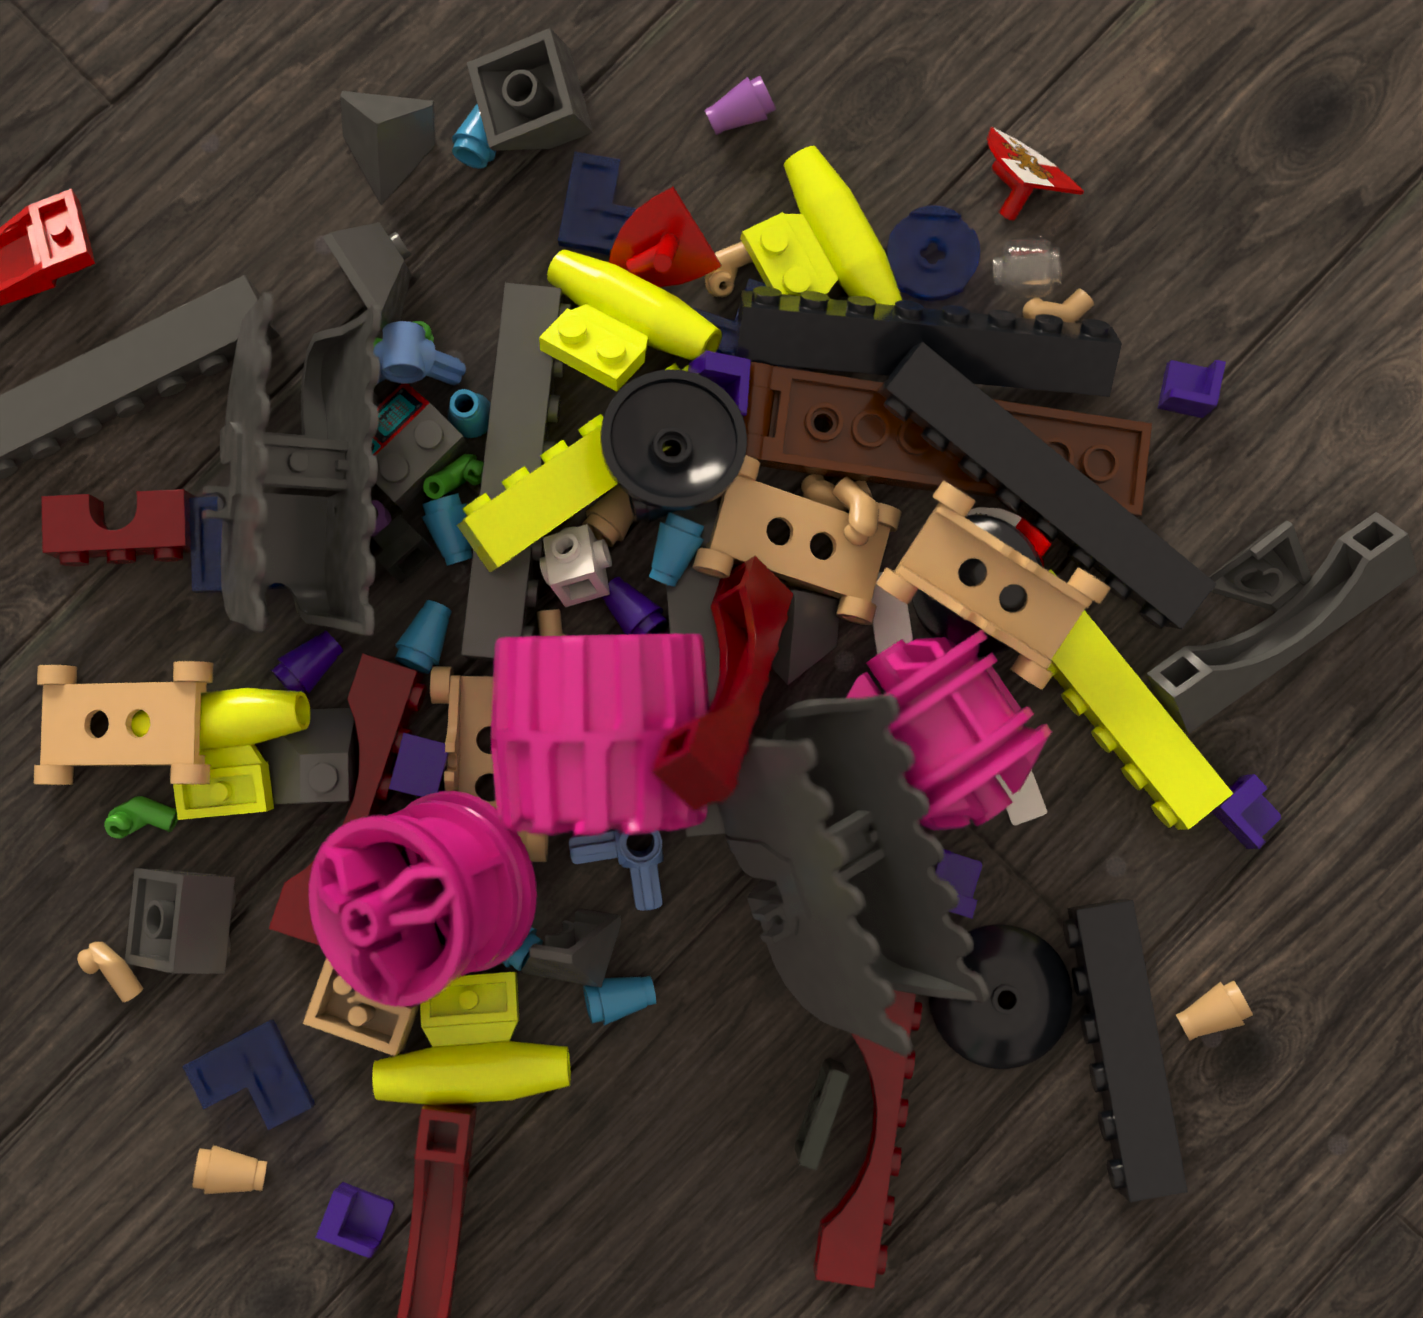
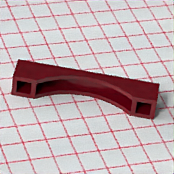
[651,556,793,812]
[269,654,427,946]
[813,990,922,1289]
[397,1104,477,1318]

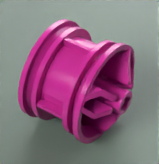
[846,630,1052,830]
[309,791,537,1007]

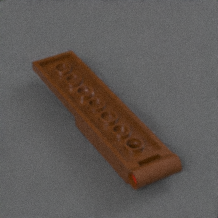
[743,362,1152,518]

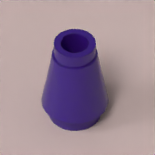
[601,577,668,635]
[271,630,344,694]

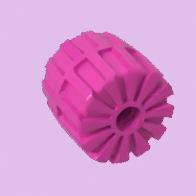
[491,634,710,835]

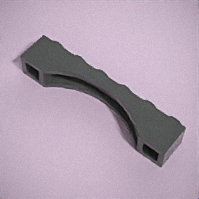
[1147,512,1418,734]

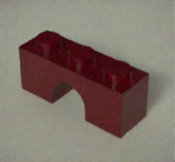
[41,489,198,566]

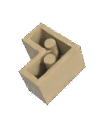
[303,958,420,1056]

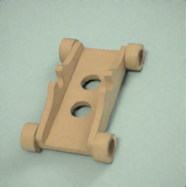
[692,455,902,625]
[876,480,1111,690]
[34,661,213,785]
[430,666,549,862]

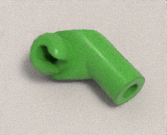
[423,454,484,499]
[104,796,178,839]

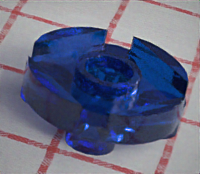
[886,205,980,301]

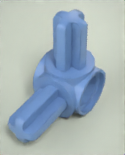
[374,321,466,385]
[569,829,664,911]

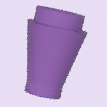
[705,76,776,135]

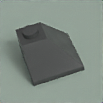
[322,222,411,331]
[262,708,359,805]

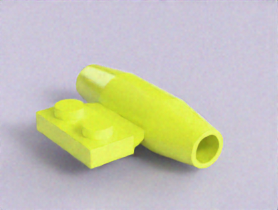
[740,146,902,305]
[539,249,722,392]
[131,688,311,820]
[372,972,571,1106]

